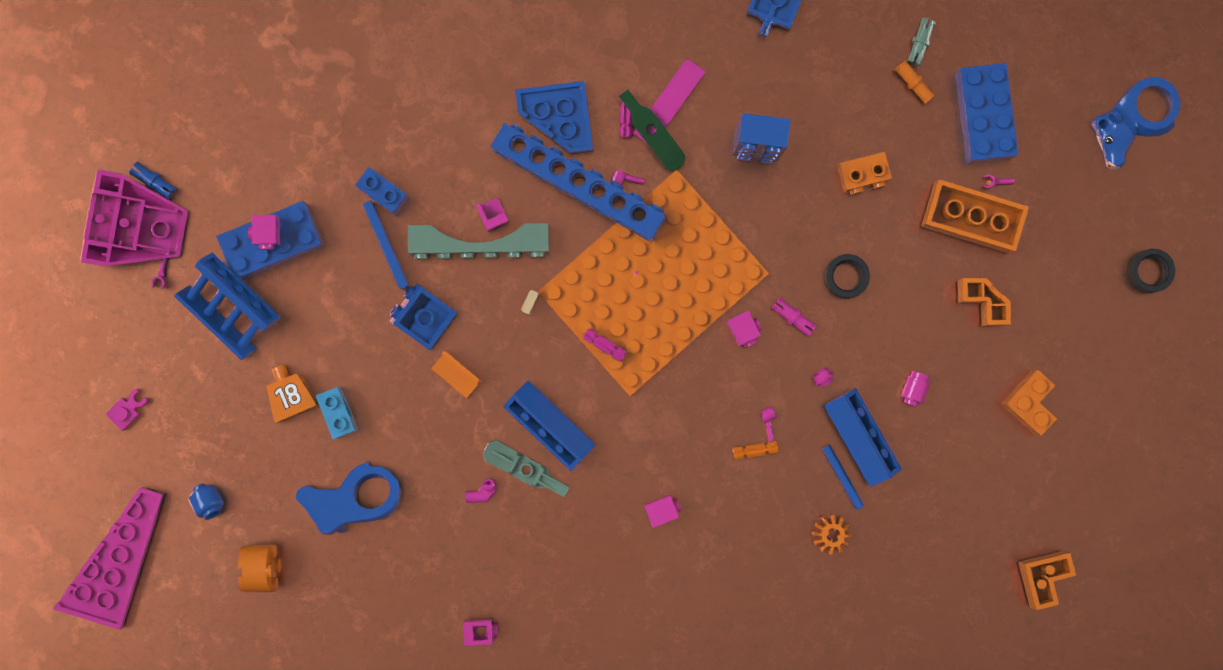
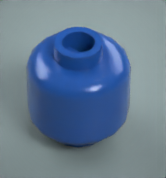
[188,483,224,520]

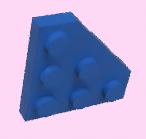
[515,81,593,154]

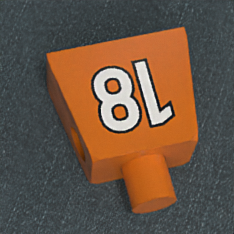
[267,364,319,423]

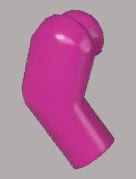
[465,479,497,503]

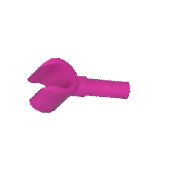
[611,170,645,186]
[982,174,1014,189]
[151,258,168,289]
[761,407,777,441]

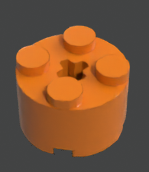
[238,544,281,592]

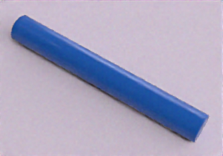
[822,444,864,510]

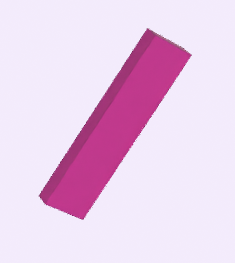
[633,59,705,145]

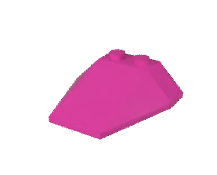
[80,169,188,266]

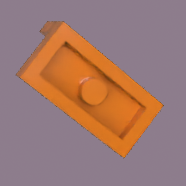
[431,350,482,399]

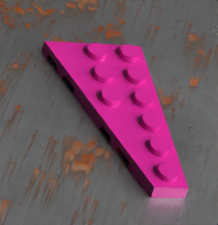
[53,487,165,630]

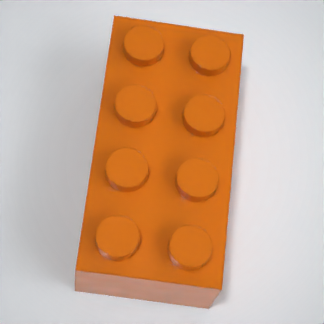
[921,179,1029,254]

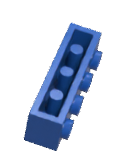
[503,381,596,471]
[824,388,902,487]

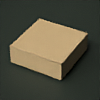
[521,290,540,315]

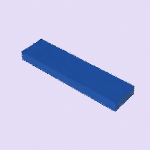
[363,200,410,290]

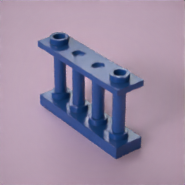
[174,252,280,360]

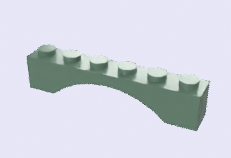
[408,223,549,259]

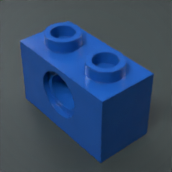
[355,167,410,216]

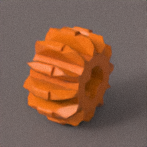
[812,514,852,555]

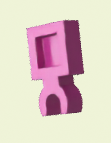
[105,389,149,431]

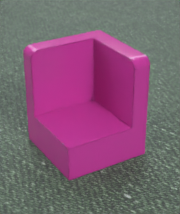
[476,198,509,232]

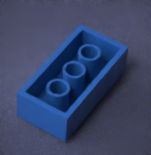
[955,63,1019,164]
[732,113,791,164]
[216,201,325,280]

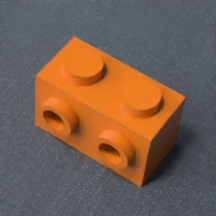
[837,152,892,195]

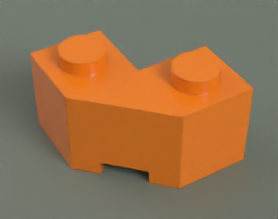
[957,278,1011,326]

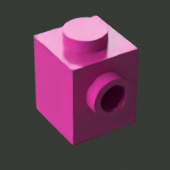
[248,215,280,250]
[726,310,762,348]

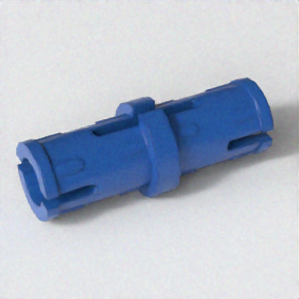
[129,162,176,200]

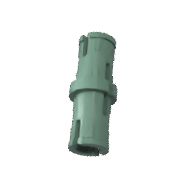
[907,18,936,67]

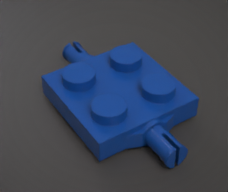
[747,0,801,37]

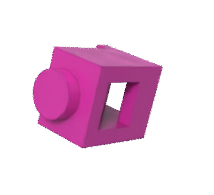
[463,618,498,646]

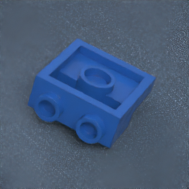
[389,284,457,350]

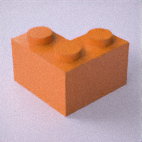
[1000,370,1057,436]
[1018,551,1076,610]

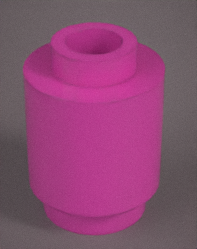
[901,371,930,407]

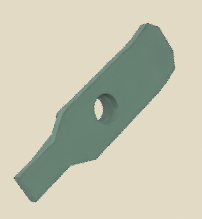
[483,440,570,497]

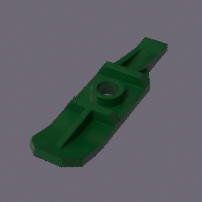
[619,89,685,171]

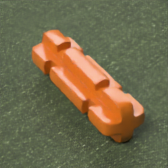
[733,441,779,460]

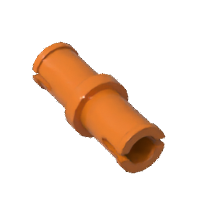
[894,59,936,104]

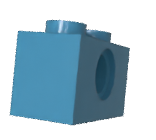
[316,387,358,439]

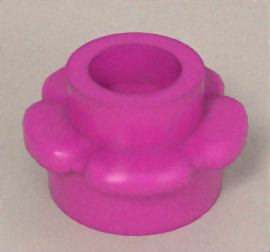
[812,367,834,387]

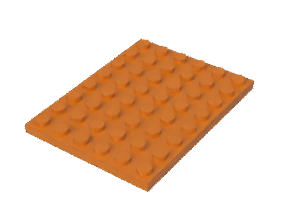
[538,170,769,396]

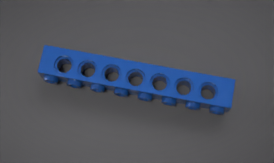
[490,123,666,243]

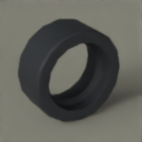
[1127,248,1176,293]
[824,254,870,299]

